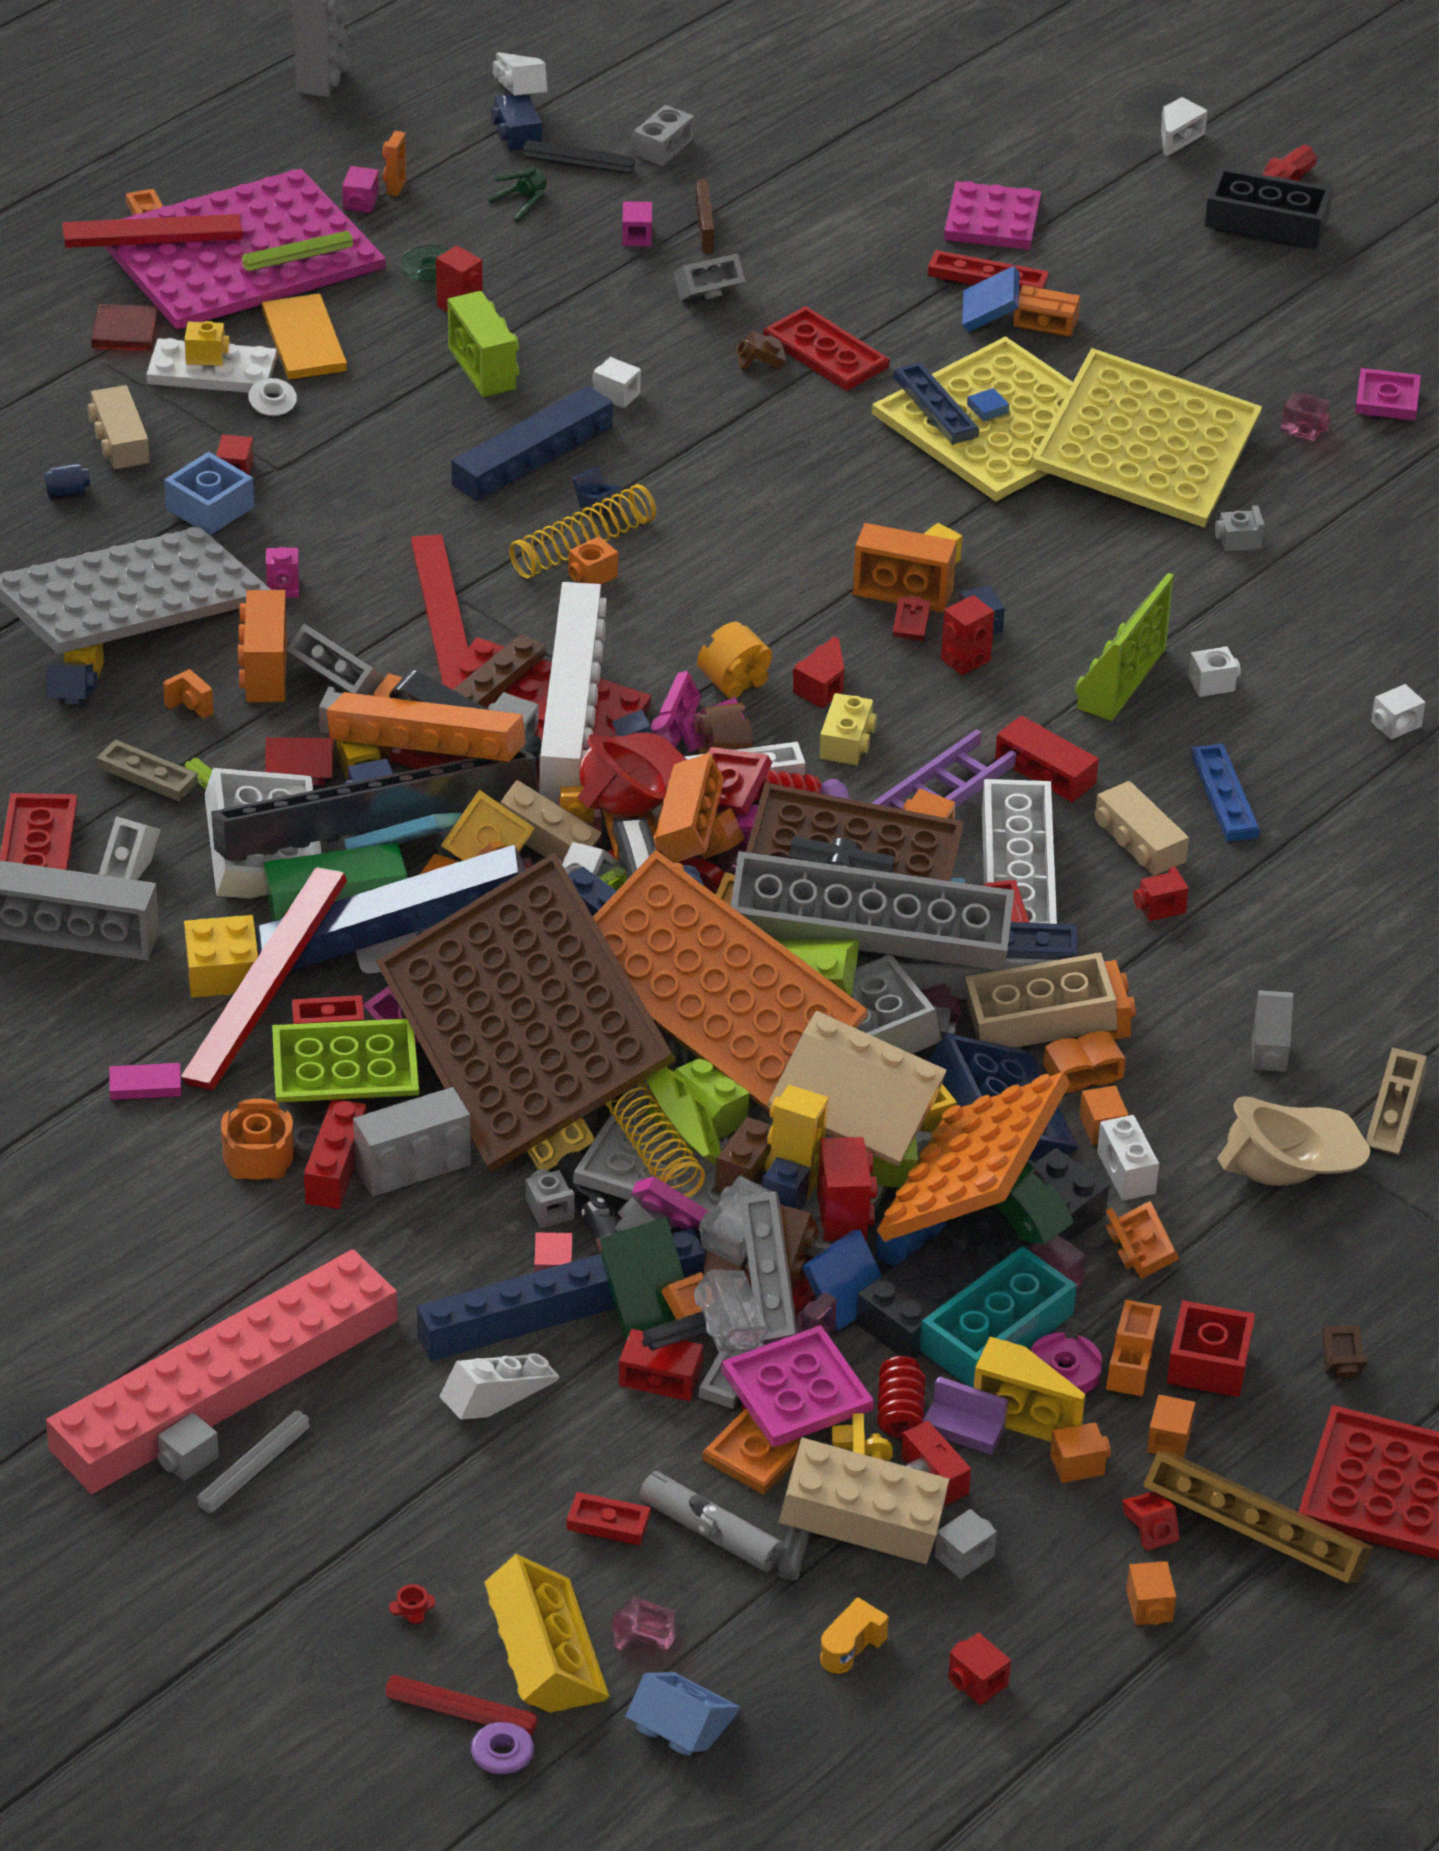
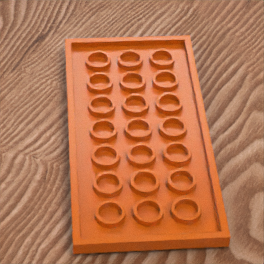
[593,850,868,1112]

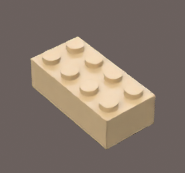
[965,952,1117,1048]
[778,1437,949,1564]

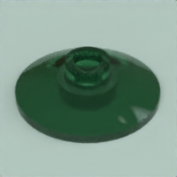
[400,245,450,282]

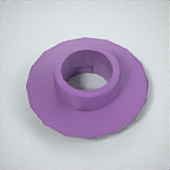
[471,1722,534,1774]

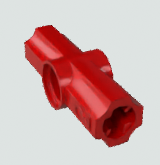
[1262,145,1317,181]

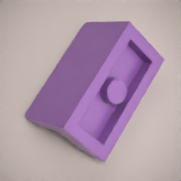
[923,1377,1008,1455]

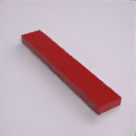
[62,214,242,248]

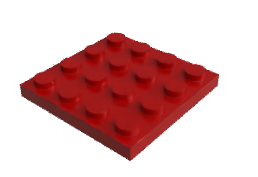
[1298,1405,1439,1560]

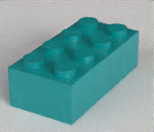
[920,1246,1077,1388]

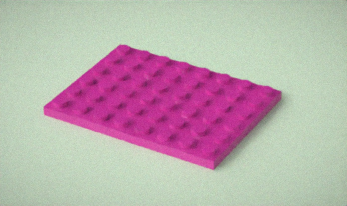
[103,168,386,330]

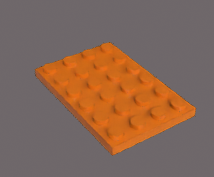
[877,1072,1070,1242]

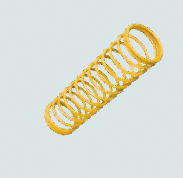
[509,484,656,579]
[605,1081,706,1198]

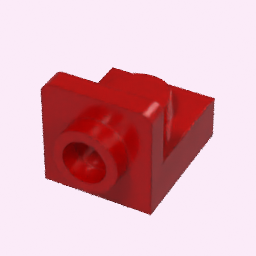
[893,596,931,641]
[1122,1491,1180,1550]

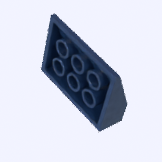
[927,1033,1078,1160]

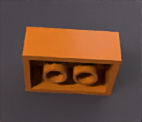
[853,523,957,613]
[238,590,287,702]

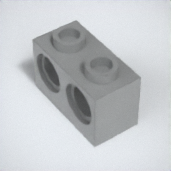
[632,105,694,166]

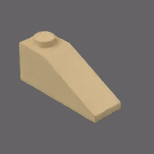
[1366,1047,1427,1156]

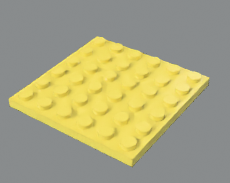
[872,336,1073,501]
[1031,348,1262,528]

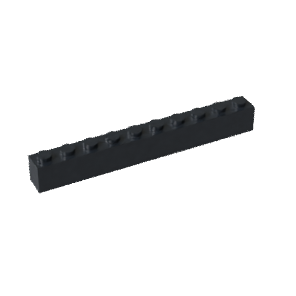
[211,748,538,862]

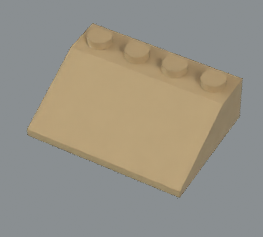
[767,1011,947,1166]

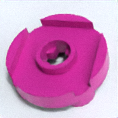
[1031,1333,1102,1394]

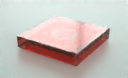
[91,304,158,350]

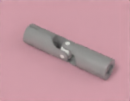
[639,1471,783,1572]

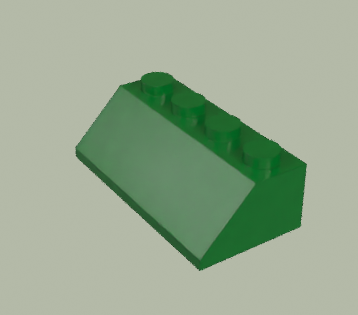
[263,843,407,921]

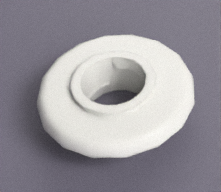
[249,378,297,416]

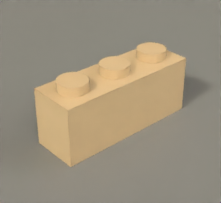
[87,385,150,469]
[500,780,602,861]
[1095,781,1189,876]

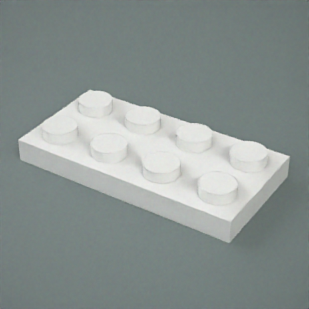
[146,338,277,393]

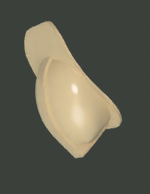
[1217,1096,1370,1186]

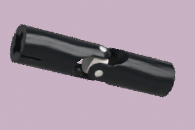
[557,1152,620,1244]

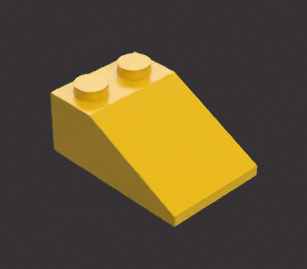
[974,1337,1085,1442]

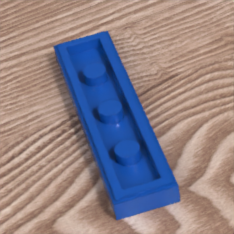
[1191,744,1260,842]

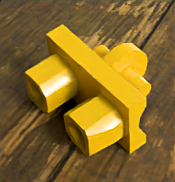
[527,1117,595,1171]
[832,1413,893,1461]

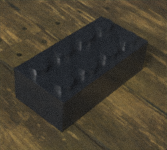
[1204,167,1333,248]

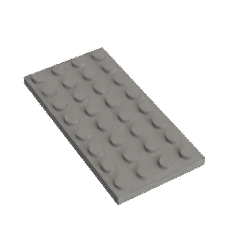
[0,527,271,654]

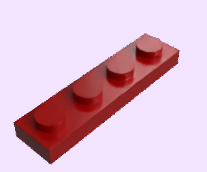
[927,250,1049,293]

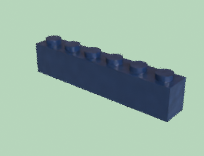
[451,386,613,502]

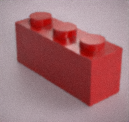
[995,715,1099,802]
[304,1099,367,1209]

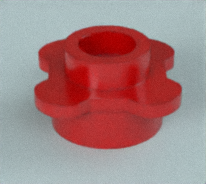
[389,1584,436,1624]

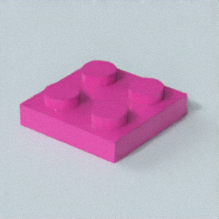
[1355,368,1421,420]

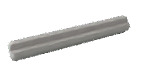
[197,1411,309,1513]

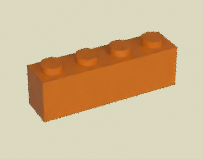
[654,752,724,863]

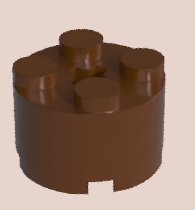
[693,703,754,755]

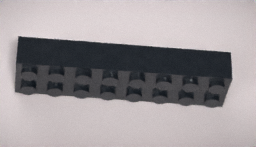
[856,1148,1109,1359]

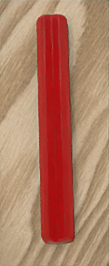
[386,1675,537,1736]

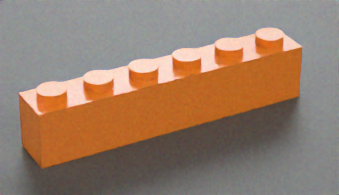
[326,692,526,762]

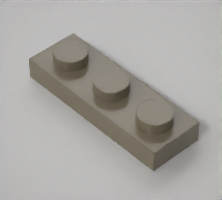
[96,739,198,802]

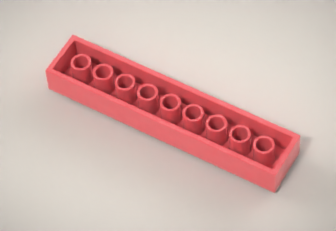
[46,1249,398,1495]

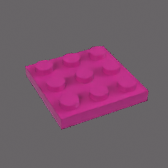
[944,181,1041,250]
[721,1325,874,1447]

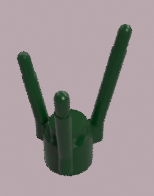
[488,167,547,222]

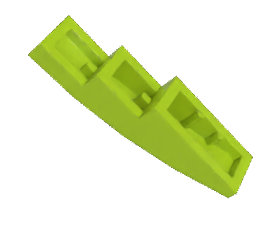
[646,1066,722,1165]

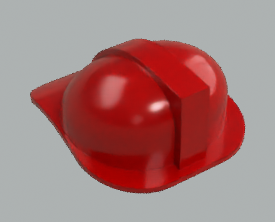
[577,733,687,817]

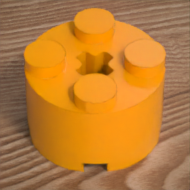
[697,622,772,699]

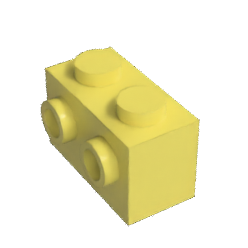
[819,693,877,766]

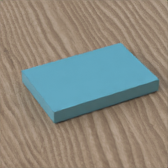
[344,813,462,850]

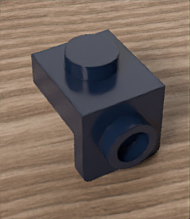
[572,467,624,512]

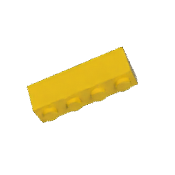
[484,1554,610,1713]

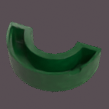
[949,1161,1074,1245]

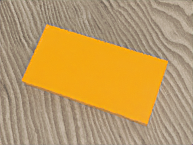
[262,293,347,380]

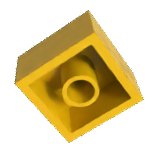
[184,915,258,998]

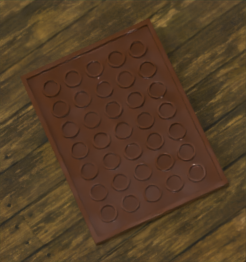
[376,852,676,1172]

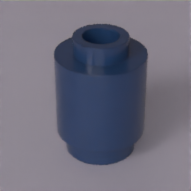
[44,463,91,498]

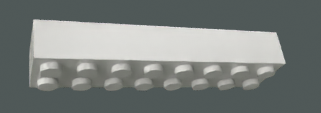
[539,582,607,805]
[982,779,1057,972]

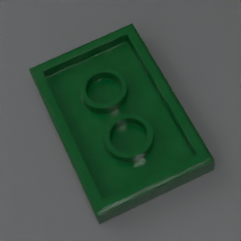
[596,1217,685,1341]

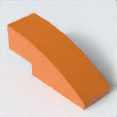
[1106,1300,1162,1396]

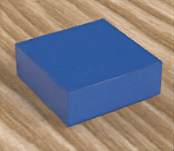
[967,388,1010,421]

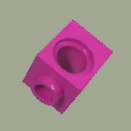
[342,166,379,213]

